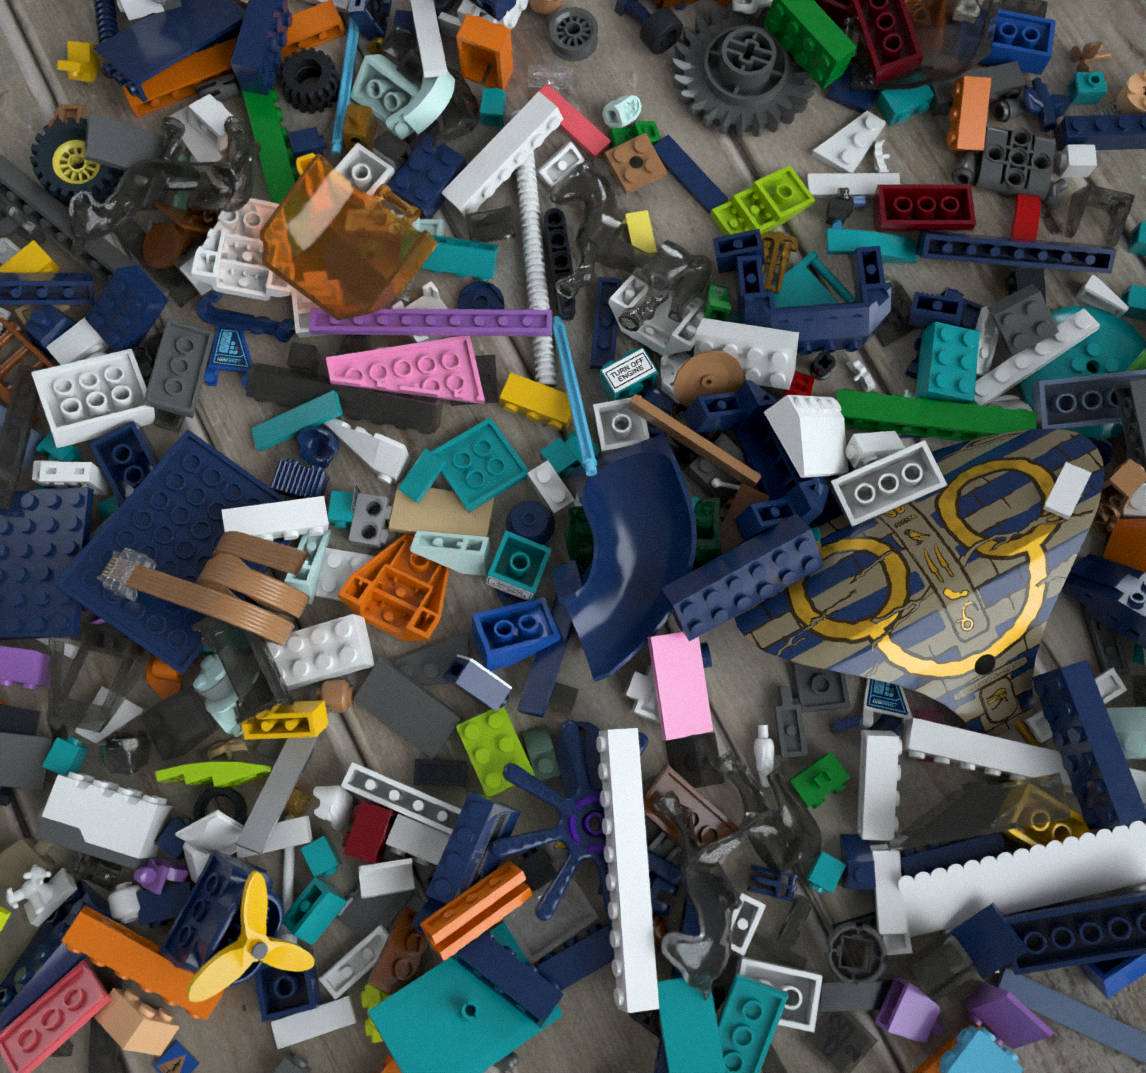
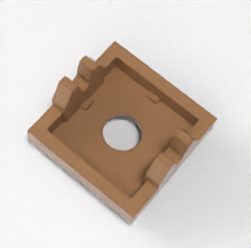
[604,133,667,195]

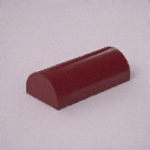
[873,184,976,231]

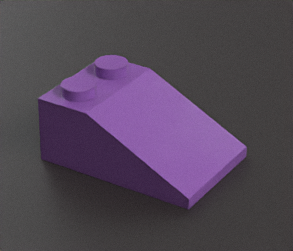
[962,982,1054,1049]

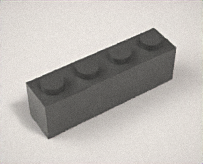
[928,61,1026,117]

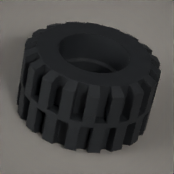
[279,48,340,114]

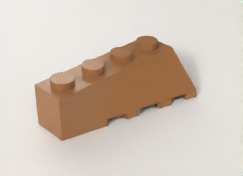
[1091,459,1146,540]

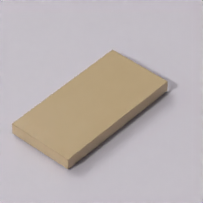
[388,483,495,537]

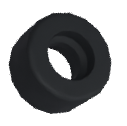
[640,8,683,54]

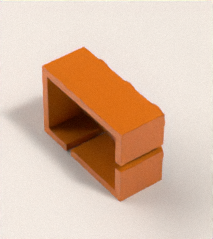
[456,13,514,90]

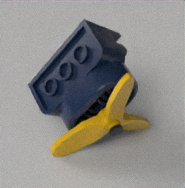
[159,850,314,1002]

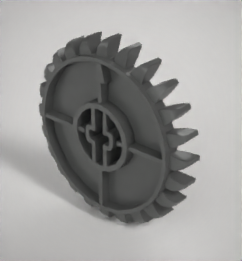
[672,1,817,138]

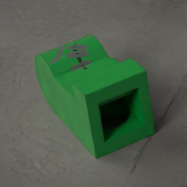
[703,283,731,321]

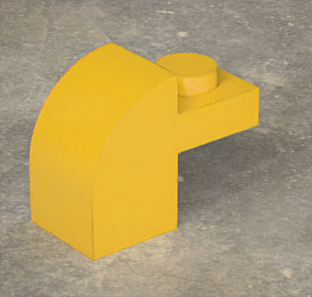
[57,41,99,82]

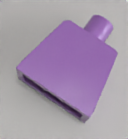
[875,976,944,1043]

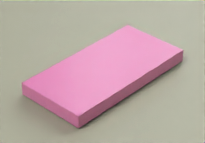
[647,631,713,740]

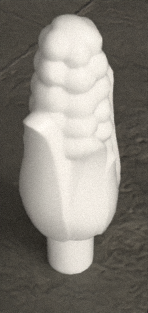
[754,725,774,787]

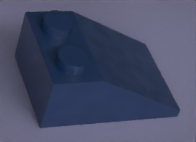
[89,421,159,505]

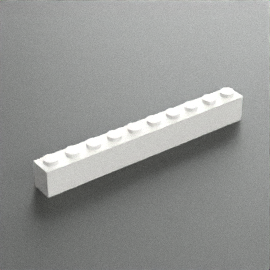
[902,718,1146,809]
[596,728,659,1013]

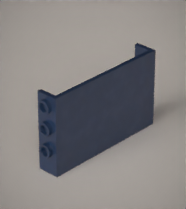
[92,0,246,102]

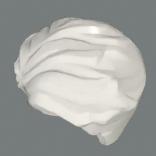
[313,785,353,830]

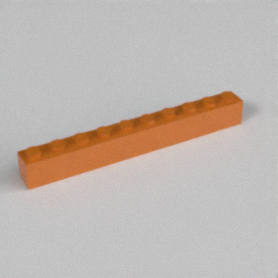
[122,0,346,118]

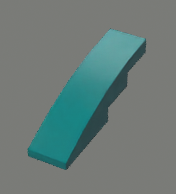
[826,229,917,264]

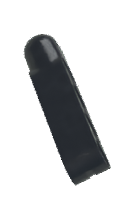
[544,208,576,321]

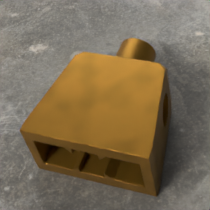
[343,104,377,154]

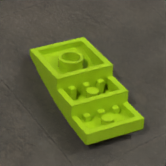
[709,165,816,236]
[155,762,273,788]

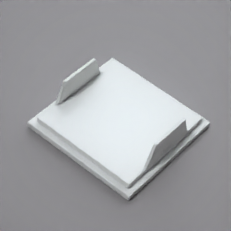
[175,810,244,855]

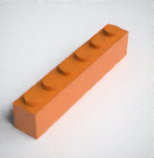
[61,905,226,1020]

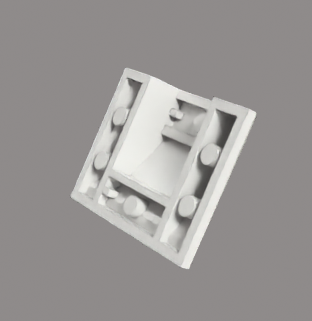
[608,265,718,355]

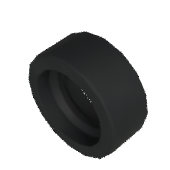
[193,787,247,825]

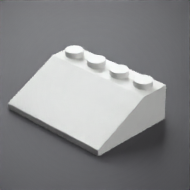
[31,349,156,448]
[764,395,849,478]

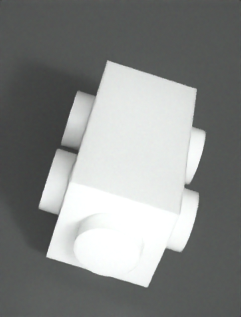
[845,431,905,469]

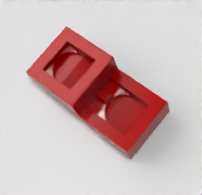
[1011,194,1041,240]

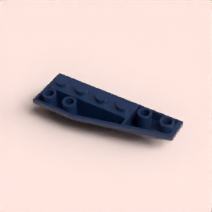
[0,879,116,1031]

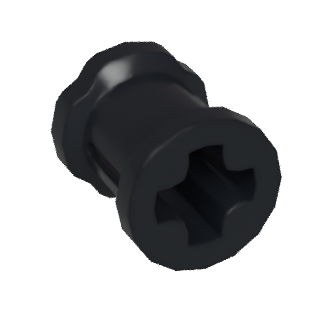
[810,352,836,381]

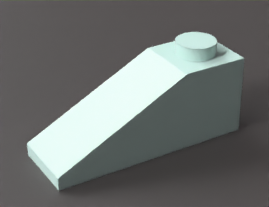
[285,529,331,604]
[410,531,492,576]

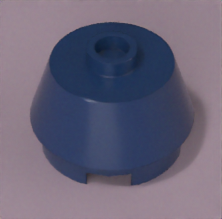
[506,501,555,545]

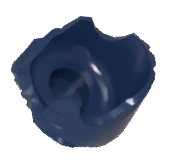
[296,427,339,469]

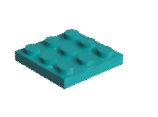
[431,417,530,513]

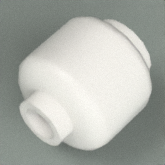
[108,881,144,924]

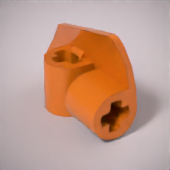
[144,649,185,702]

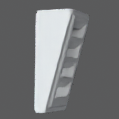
[1075,274,1129,318]

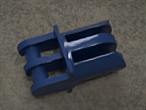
[746,864,800,902]

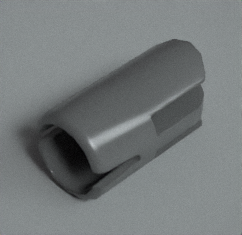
[194,73,241,102]

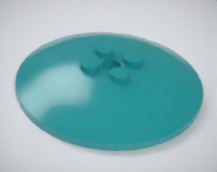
[1017,306,1146,440]

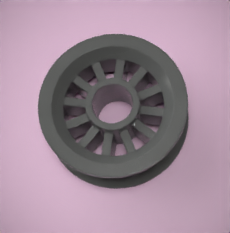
[549,7,598,61]

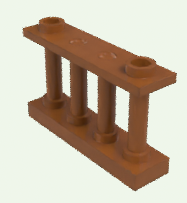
[0,317,55,426]

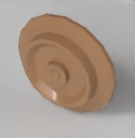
[674,350,743,408]

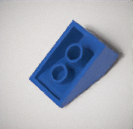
[471,597,561,671]

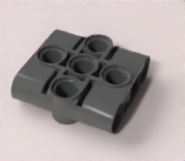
[974,126,1056,200]

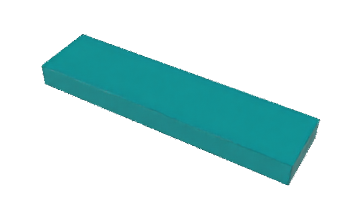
[251,390,343,452]

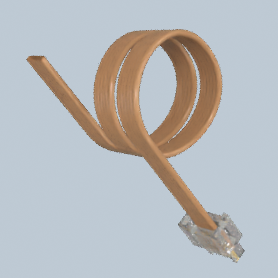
[96,531,310,646]

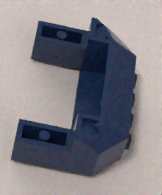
[734,246,891,356]
[683,380,829,542]

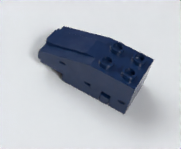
[1062,553,1146,649]

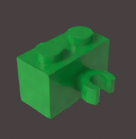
[786,752,851,809]

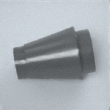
[993,98,1027,122]
[951,151,977,184]

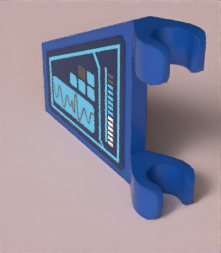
[204,326,256,391]

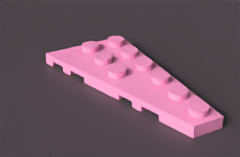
[326,336,485,404]

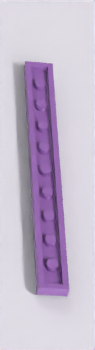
[309,308,552,337]

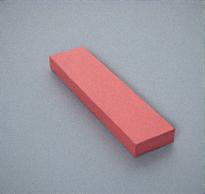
[531,83,611,159]

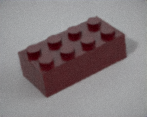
[848,0,923,84]

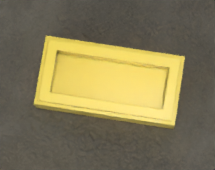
[625,210,657,259]

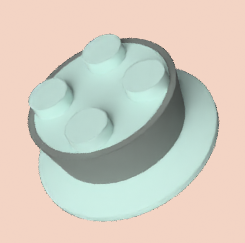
[193,646,262,714]

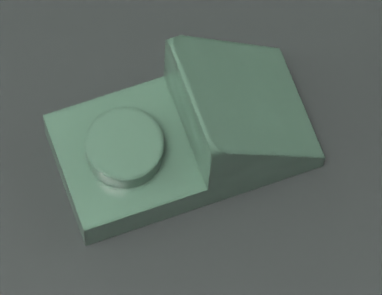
[522,726,561,782]

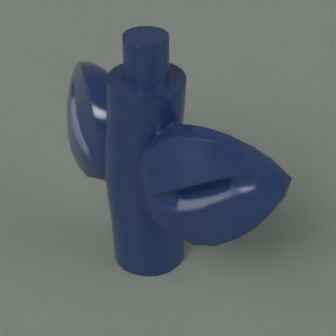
[1024,77,1072,132]

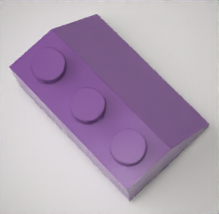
[0,646,55,690]

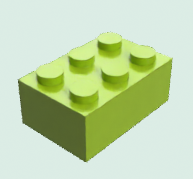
[456,706,535,798]

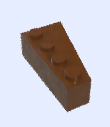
[694,483,769,570]

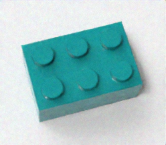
[915,322,980,404]

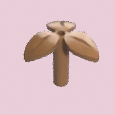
[1071,41,1111,72]

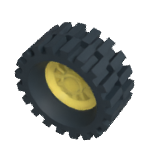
[30,117,124,209]

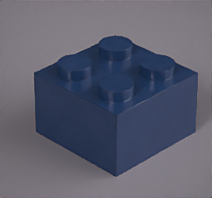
[254,950,322,1022]

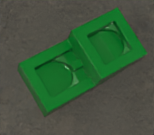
[608,121,661,148]

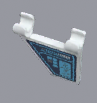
[859,678,913,737]

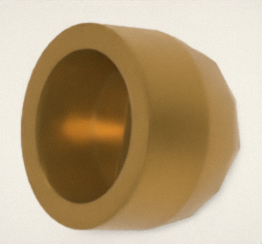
[368,37,387,56]

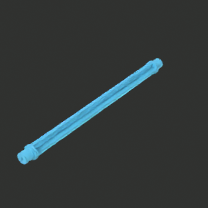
[330,17,359,157]
[552,316,597,476]

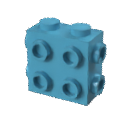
[937,1025,1024,1073]

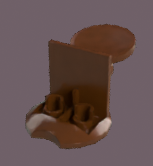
[142,182,231,269]

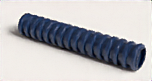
[94,0,118,79]

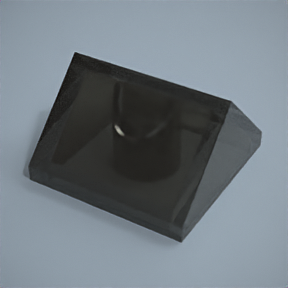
[665,732,725,789]

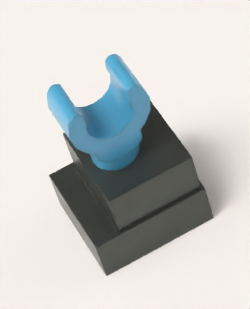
[825,198,854,229]

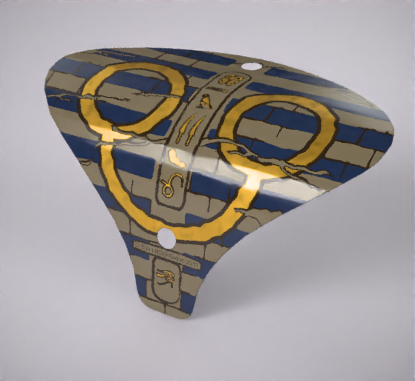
[734,429,1104,737]

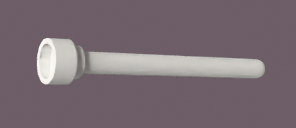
[277,814,297,944]

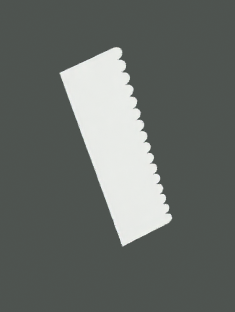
[898,821,1146,937]

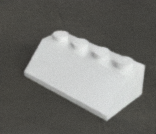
[830,440,947,527]

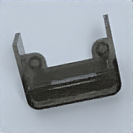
[191,616,294,724]

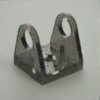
[1065,184,1135,248]

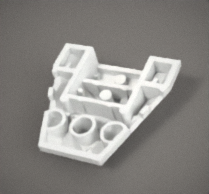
[191,194,294,301]

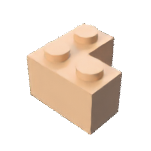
[94,988,180,1056]

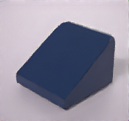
[869,715,904,734]

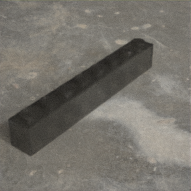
[246,362,443,434]

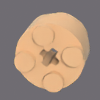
[1115,70,1146,115]

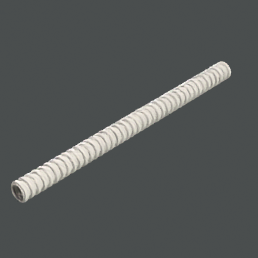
[510,110,558,388]

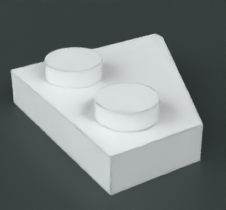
[74,686,147,744]

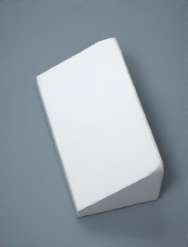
[536,142,585,190]

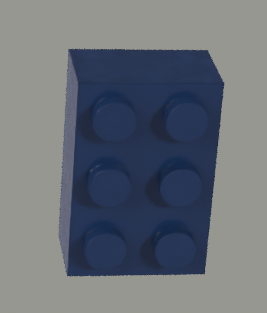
[387,134,467,219]
[85,265,169,352]

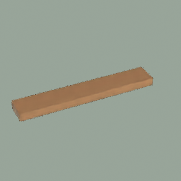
[628,394,761,488]

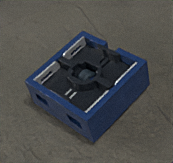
[347,0,392,41]

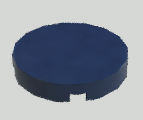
[458,281,505,310]

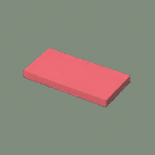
[0,959,112,1073]

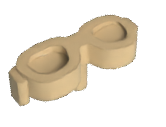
[207,738,248,760]

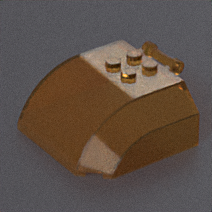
[260,153,439,320]

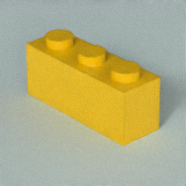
[499,372,572,431]
[239,700,329,740]

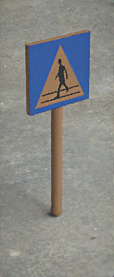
[153,1040,200,1073]

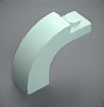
[386,71,455,141]

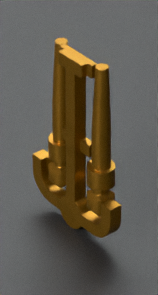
[761,231,798,294]

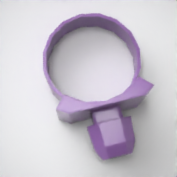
[134,858,190,895]

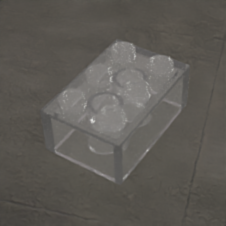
[502,877,599,964]

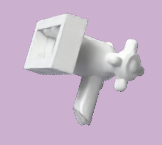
[6,864,78,927]

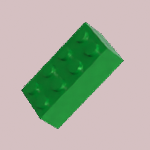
[764,0,857,89]

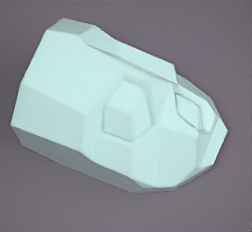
[602,95,641,129]

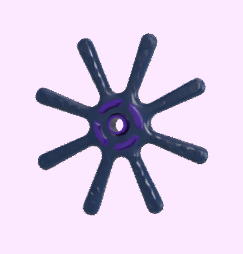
[491,720,683,930]

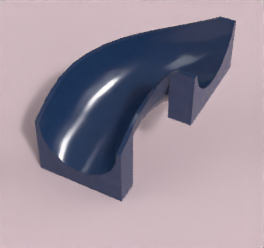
[551,433,697,682]

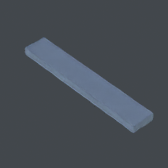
[996,967,1146,1064]

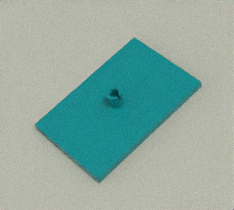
[367,921,564,1073]

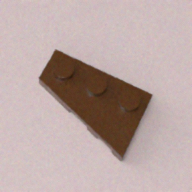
[367,906,425,996]

